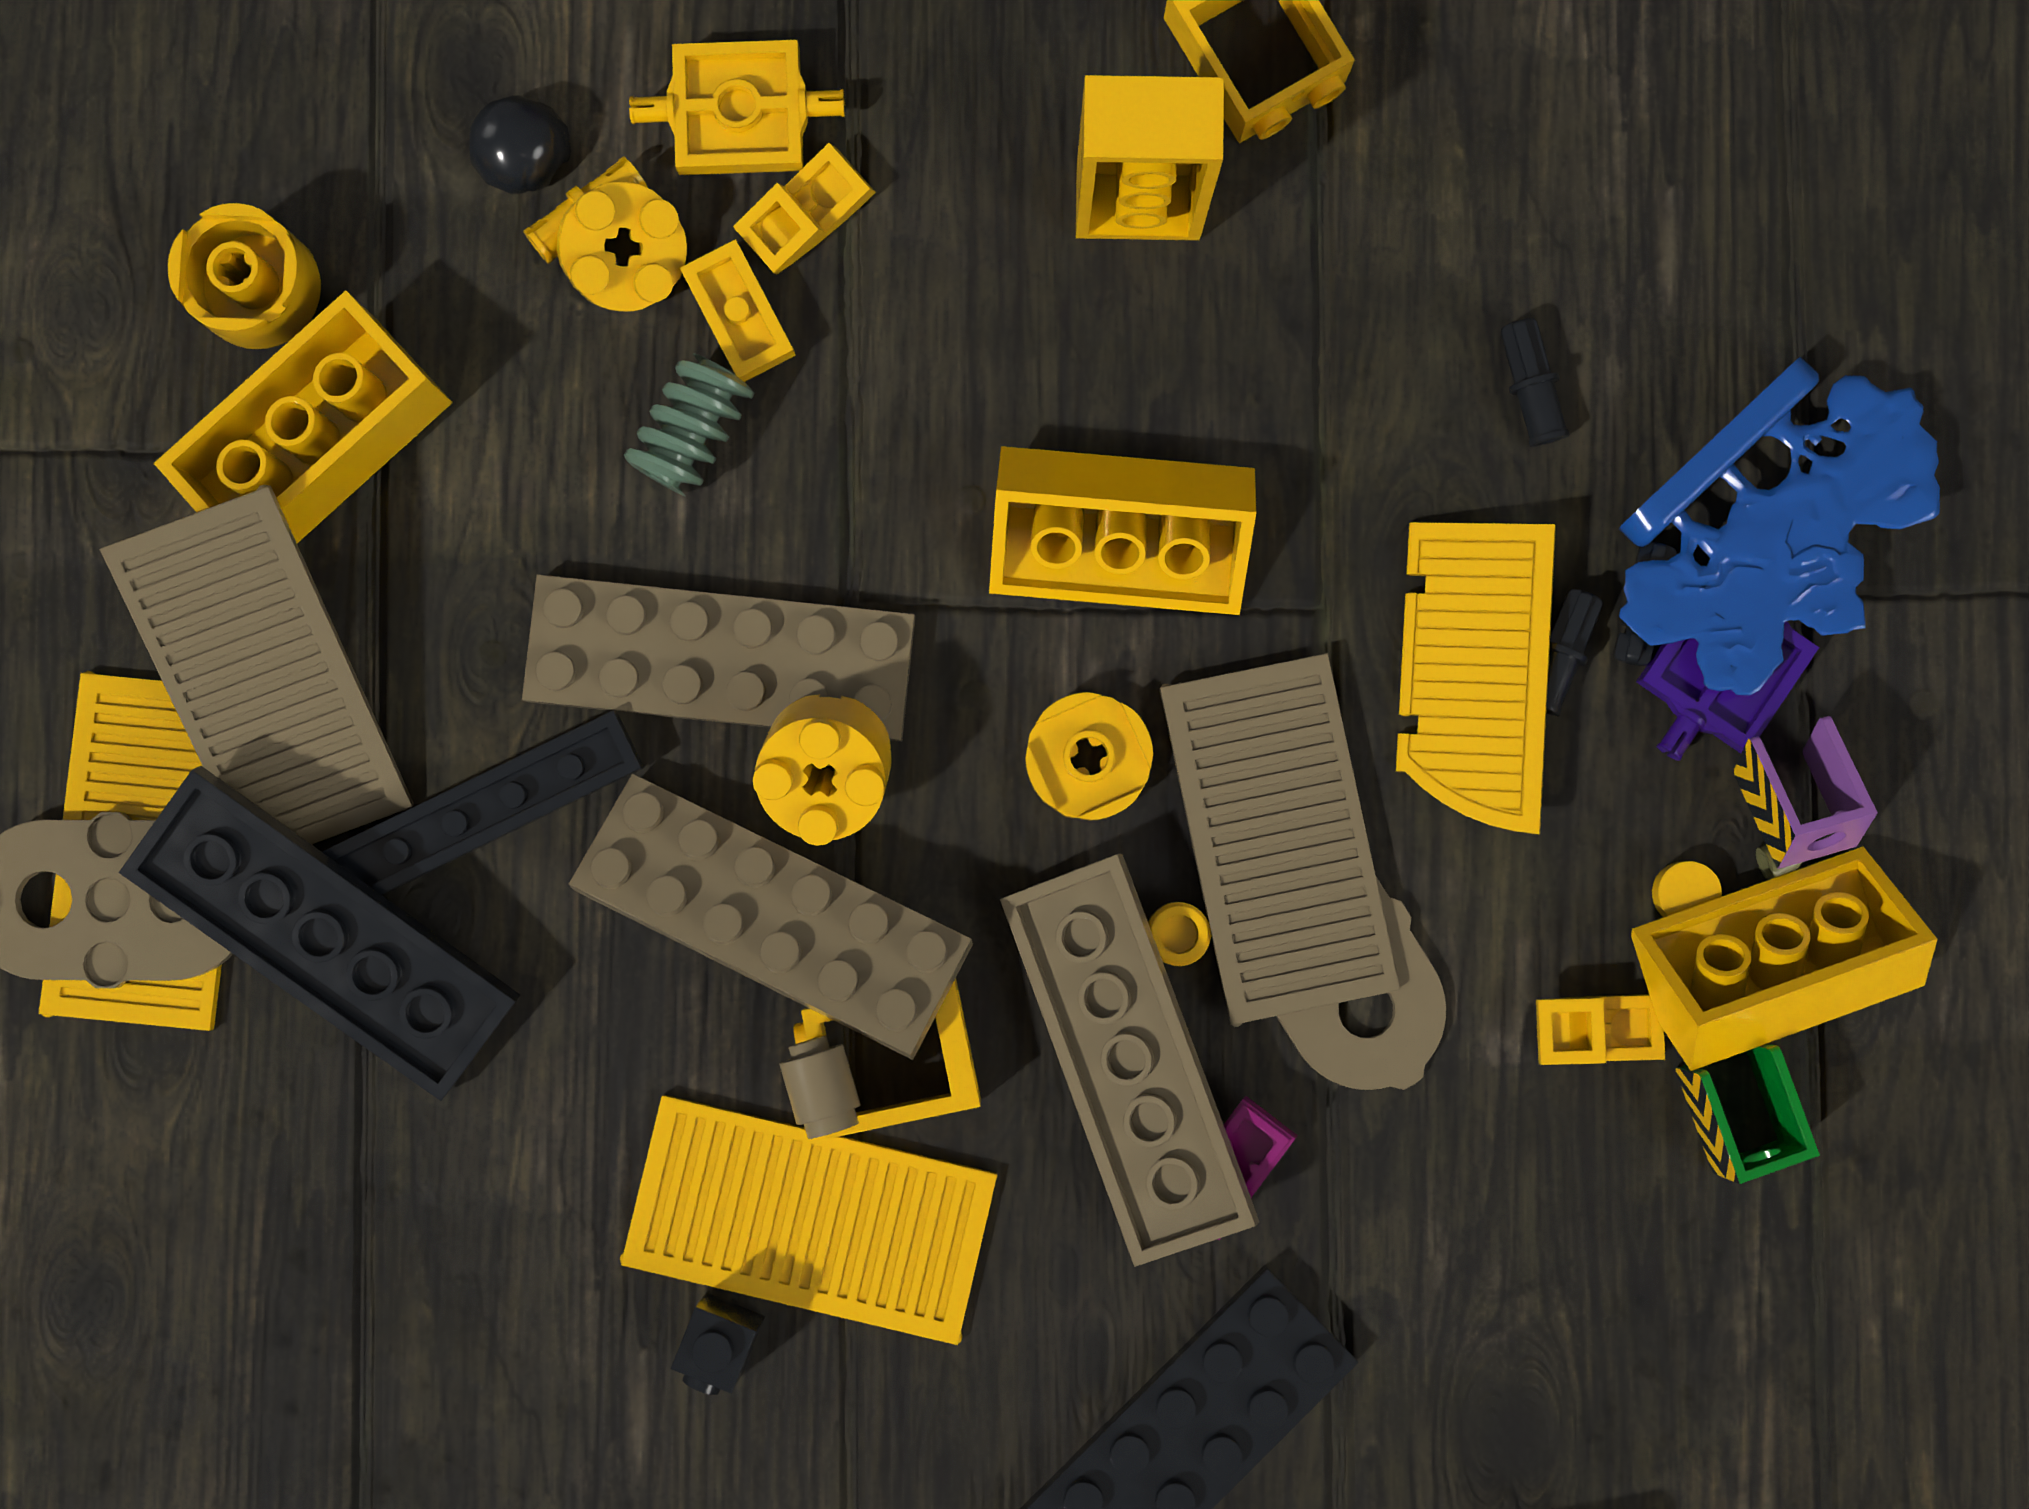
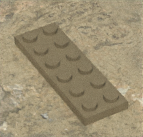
[522,575,915,741]
[569,774,973,1060]
[1000,854,1259,1267]

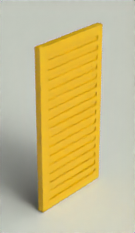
[39,671,222,1031]
[620,1094,997,1345]

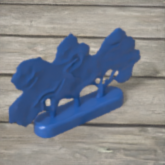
[1619,356,1940,695]

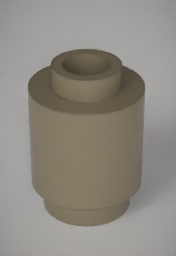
[779,1035,861,1139]

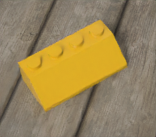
[989,446,1256,615]
[1631,846,1938,1071]

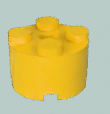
[168,203,321,349]
[753,694,891,846]

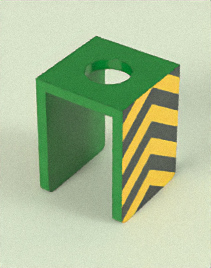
[1675,1043,1820,1184]

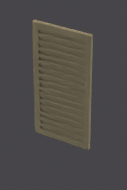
[100,485,414,845]
[1160,653,1400,1027]

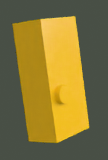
[1076,75,1224,240]
[154,290,453,543]

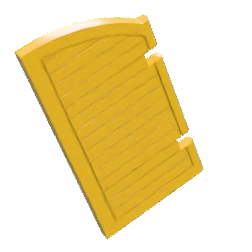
[1396,522,1556,835]

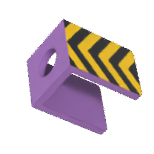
[1734,716,1878,869]

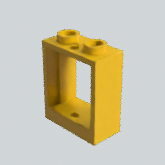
[1164,0,1355,144]
[793,978,981,1139]

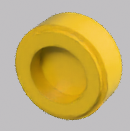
[1652,861,1722,917]
[1148,902,1211,966]

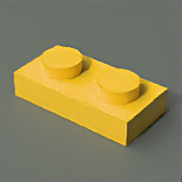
[680,239,796,382]

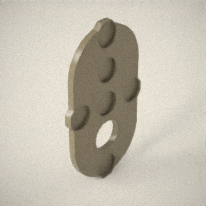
[0,812,233,988]
[1276,877,1446,1090]

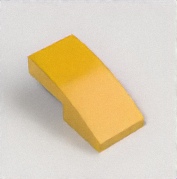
[733,143,876,274]
[1536,994,1665,1065]

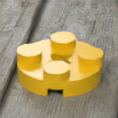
[557,182,687,312]
[1025,692,1153,821]

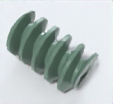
[624,353,755,497]

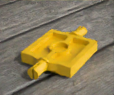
[629,40,845,175]

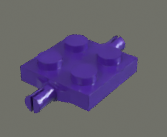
[1636,621,1819,761]

